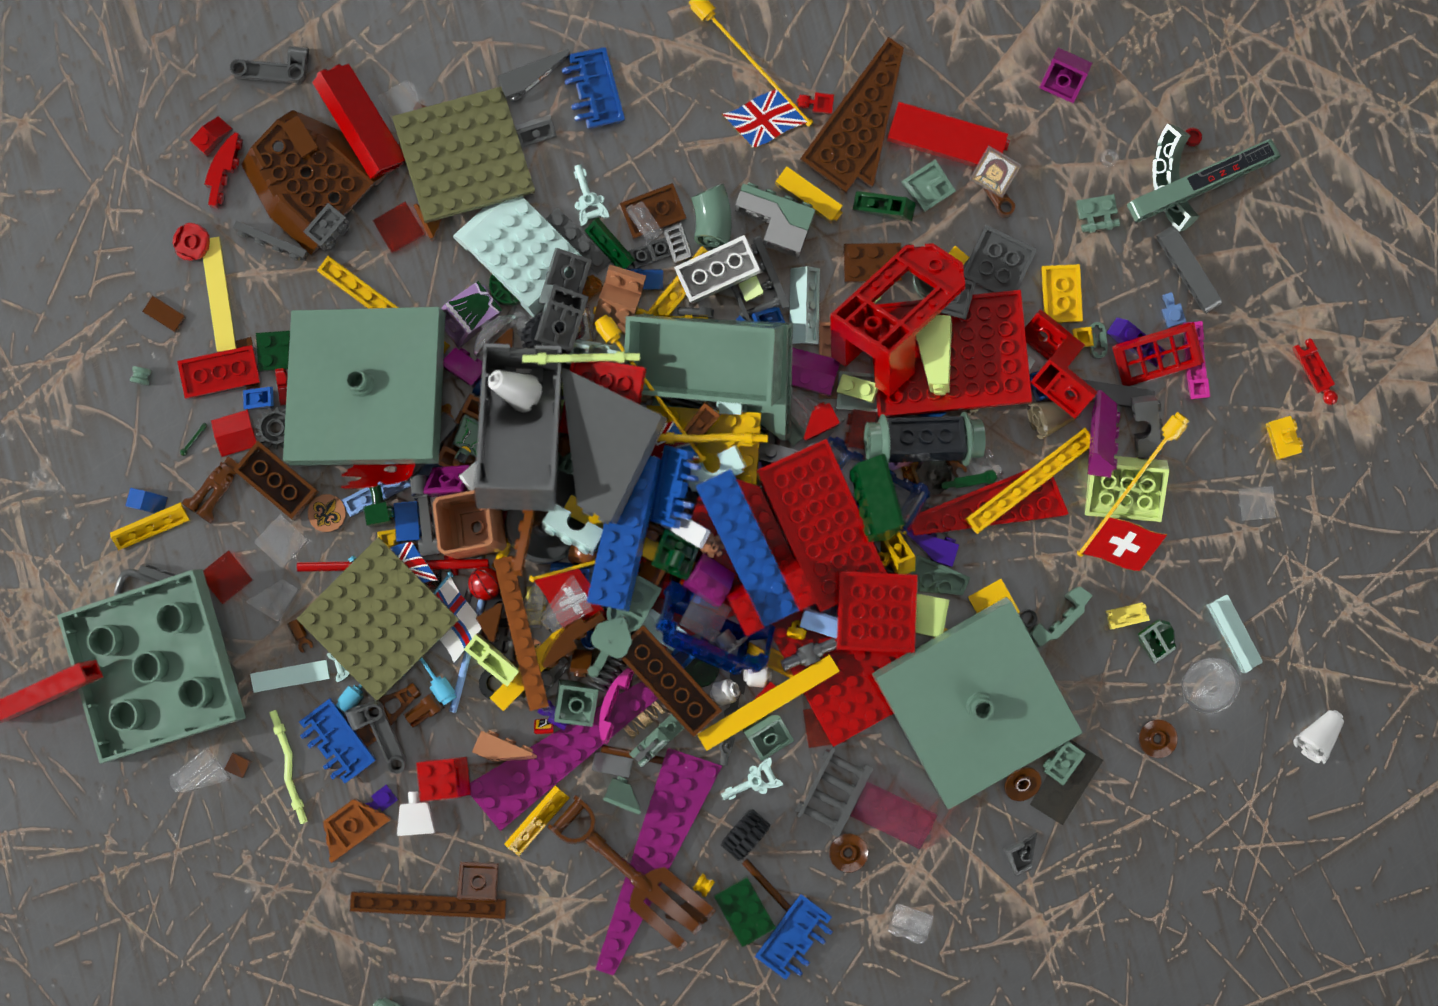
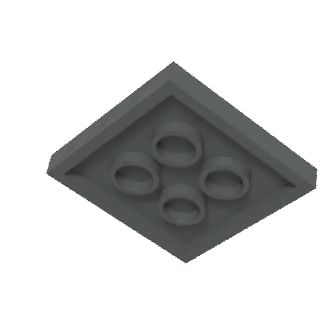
[963,225,1037,292]

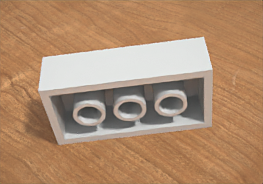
[674,235,762,304]

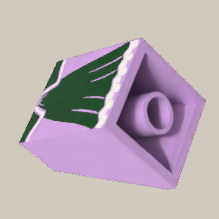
[441,281,502,348]

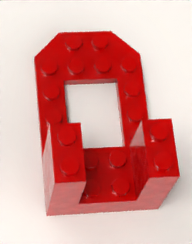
[830,243,965,397]
[691,478,817,636]

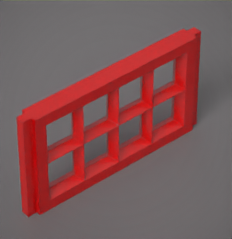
[1112,322,1204,386]

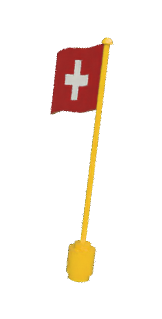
[1077,412,1190,571]
[529,560,608,627]

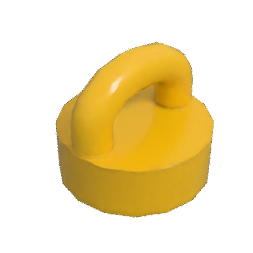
[787,620,807,640]

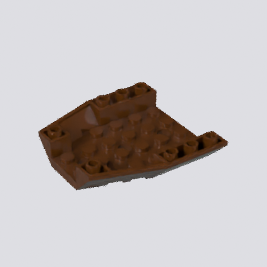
[241,110,390,256]

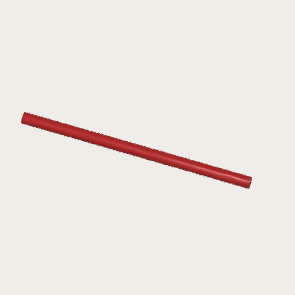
[297,559,489,572]

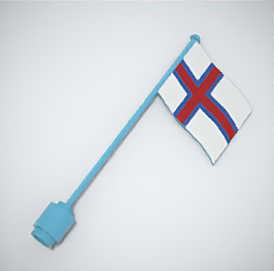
[336,571,482,712]

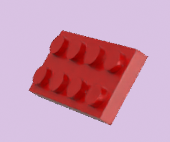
[177,345,261,399]

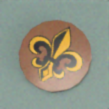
[308,494,346,532]

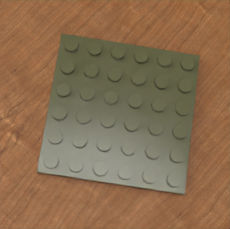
[392,86,535,223]
[297,537,460,701]

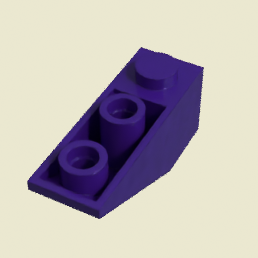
[1107,317,1165,367]
[902,525,959,567]

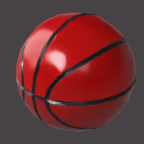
[468,567,500,601]

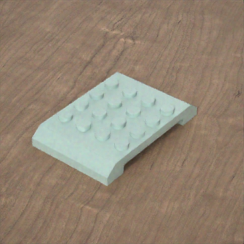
[453,196,583,317]

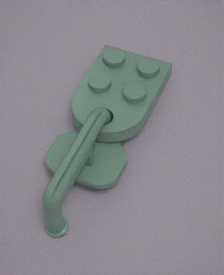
[588,575,662,677]

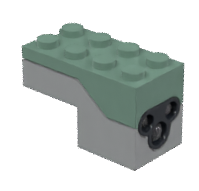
[735,183,815,258]

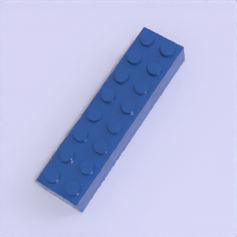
[587,456,661,612]
[695,469,799,627]

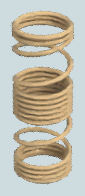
[624,701,665,739]

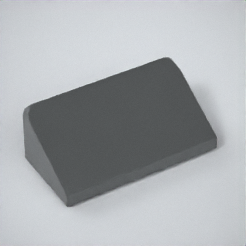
[515,115,557,147]
[591,751,633,778]

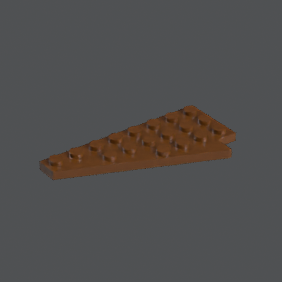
[800,37,904,193]

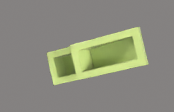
[464,633,519,686]

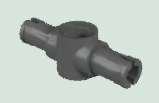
[780,638,836,671]

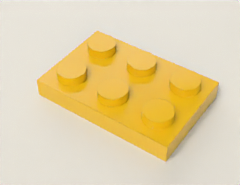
[1041,264,1083,323]

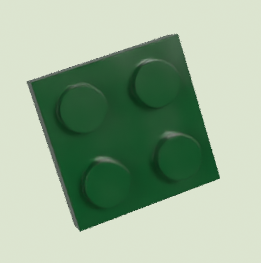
[256,331,290,372]

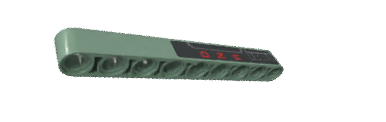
[1127,139,1281,223]

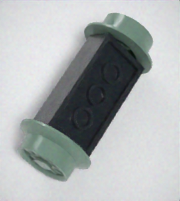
[864,412,986,466]

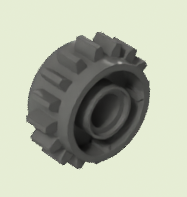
[255,407,286,449]

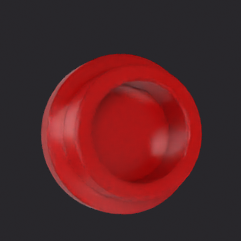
[1186,128,1202,147]

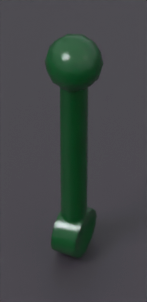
[180,423,208,456]

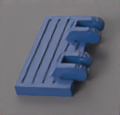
[562,47,625,129]
[650,445,702,529]
[299,698,376,783]
[755,894,833,980]

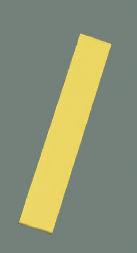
[203,237,237,352]

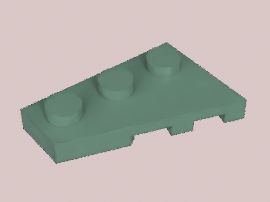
[909,555,970,595]

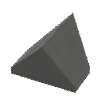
[1003,833,1037,876]

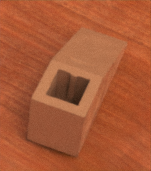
[472,730,537,762]

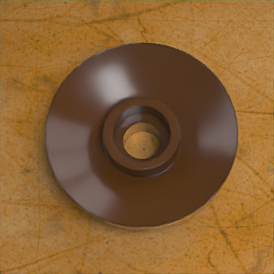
[1139,720,1178,758]
[1005,767,1041,801]
[829,834,868,873]

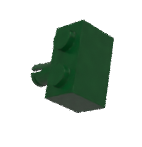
[363,485,395,527]

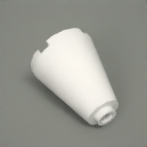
[488,371,542,413]
[1293,710,1344,764]

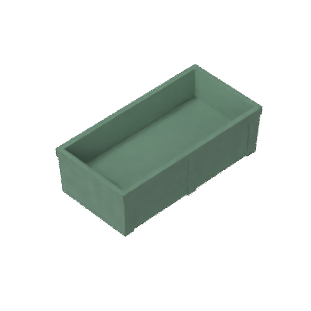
[624,314,784,407]

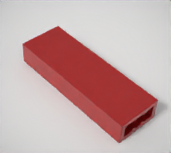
[312,64,405,179]
[887,102,1010,168]
[0,660,103,723]

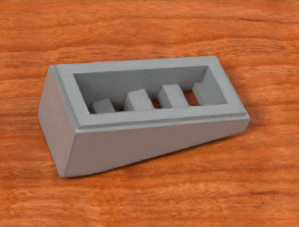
[663,222,693,264]

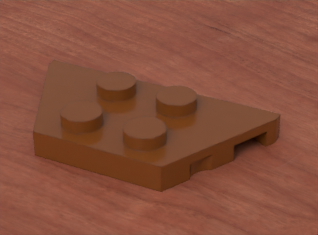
[323,798,392,863]

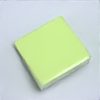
[738,276,764,302]

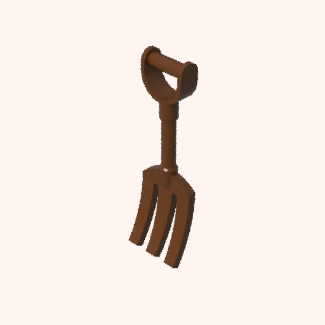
[547,795,716,951]

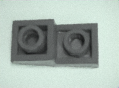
[628,237,672,269]

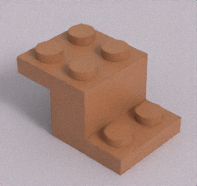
[593,265,646,335]

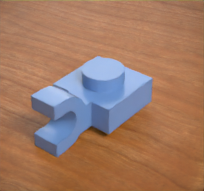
[1161,292,1187,328]

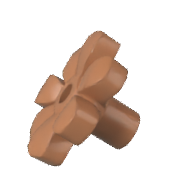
[701,533,725,558]

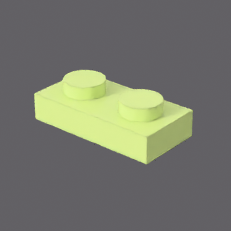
[836,374,878,403]

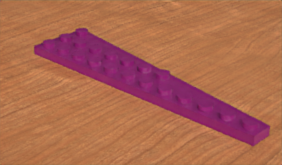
[470,681,658,831]
[595,748,722,976]

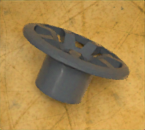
[713,628,749,661]

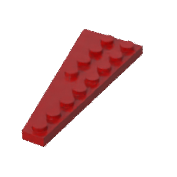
[906,468,1069,536]

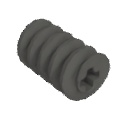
[588,656,627,693]

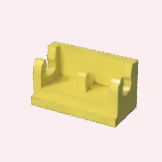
[1105,602,1150,630]

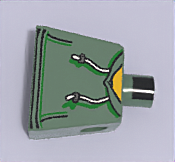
[453,414,479,463]

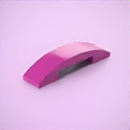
[1183,321,1210,399]
[599,668,634,745]

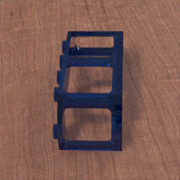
[655,581,776,674]

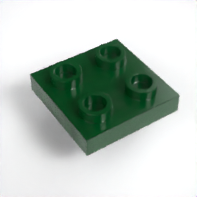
[651,529,699,580]

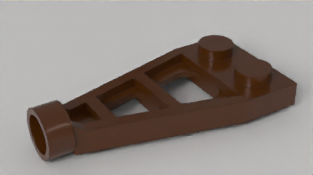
[344,682,422,748]

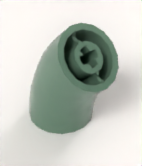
[691,184,732,249]

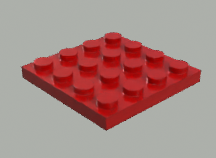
[560,361,647,434]
[836,571,917,653]

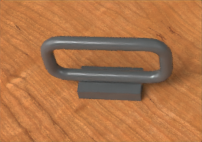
[114,563,176,596]

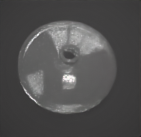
[473,314,519,357]
[1182,658,1240,714]

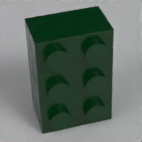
[713,876,776,947]

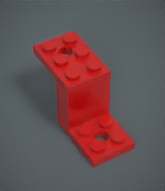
[1025,309,1098,419]

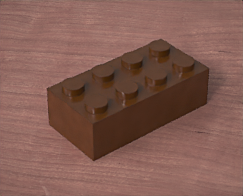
[233,441,319,521]

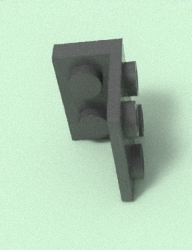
[303,203,350,251]

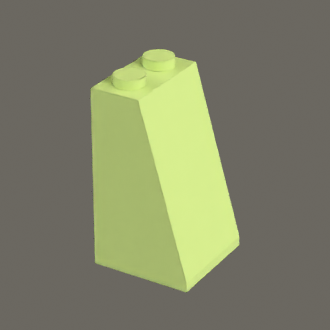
[915,315,952,395]
[915,594,949,637]

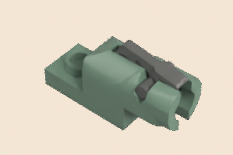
[629,714,684,767]

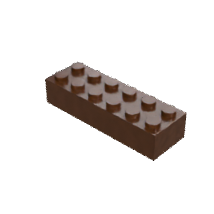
[621,625,722,737]

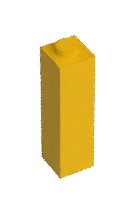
[775,166,843,224]

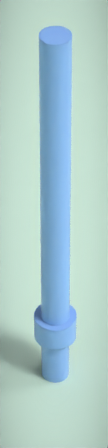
[449,599,486,713]

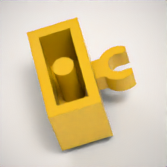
[1266,416,1303,460]
[878,531,916,574]

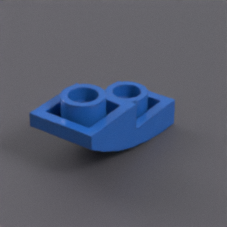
[626,268,664,289]

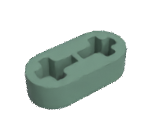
[1089,322,1108,359]

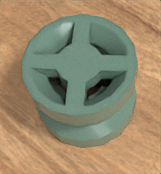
[130,366,152,385]

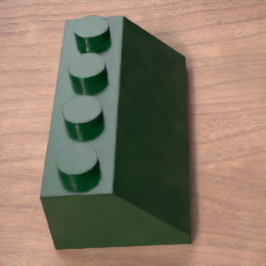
[849,454,905,542]

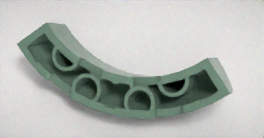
[1153,124,1199,231]

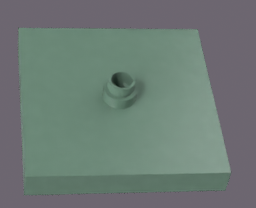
[283,307,446,466]
[57,569,246,764]
[872,597,1082,810]

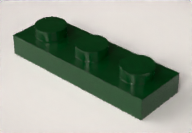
[584,217,635,269]

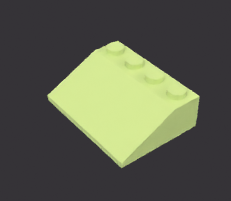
[1085,456,1169,522]

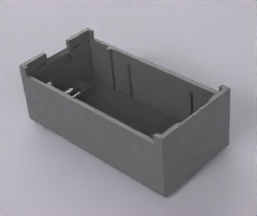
[474,343,563,511]

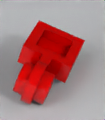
[797,92,834,115]

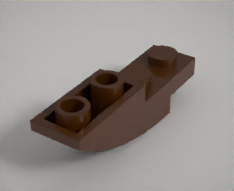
[541,611,606,668]

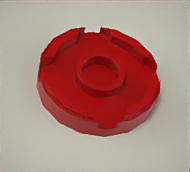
[172,223,210,261]

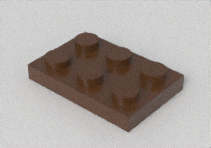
[620,183,687,240]
[844,243,902,283]

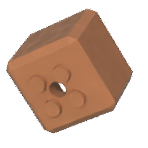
[432,490,507,559]

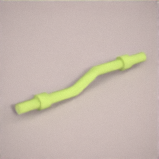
[522,351,640,364]
[269,710,308,824]

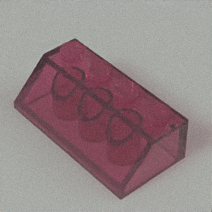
[850,782,937,849]

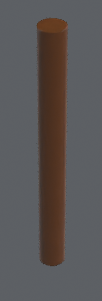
[601,745,665,765]
[742,859,791,912]

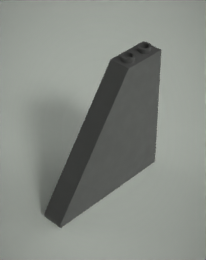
[561,368,668,525]

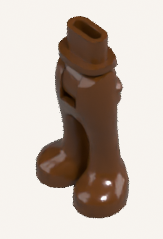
[182,456,238,524]

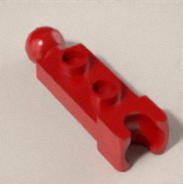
[1292,338,1338,405]

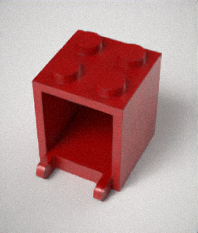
[416,757,471,801]

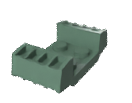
[1029,586,1093,648]

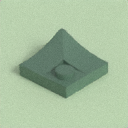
[901,159,956,213]

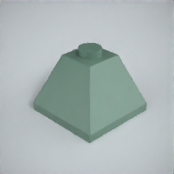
[554,679,599,727]
[743,715,794,761]
[603,776,641,815]

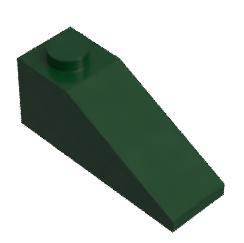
[852,191,916,221]

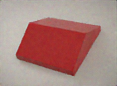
[211,410,257,457]

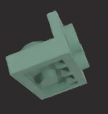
[1043,741,1086,785]

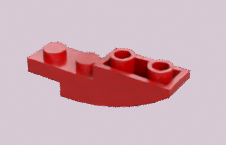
[204,132,243,209]

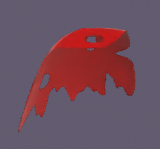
[341,464,415,489]

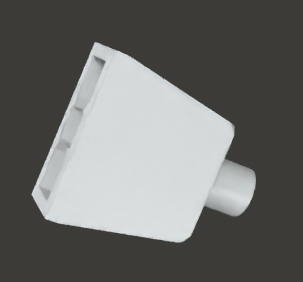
[397,791,436,836]

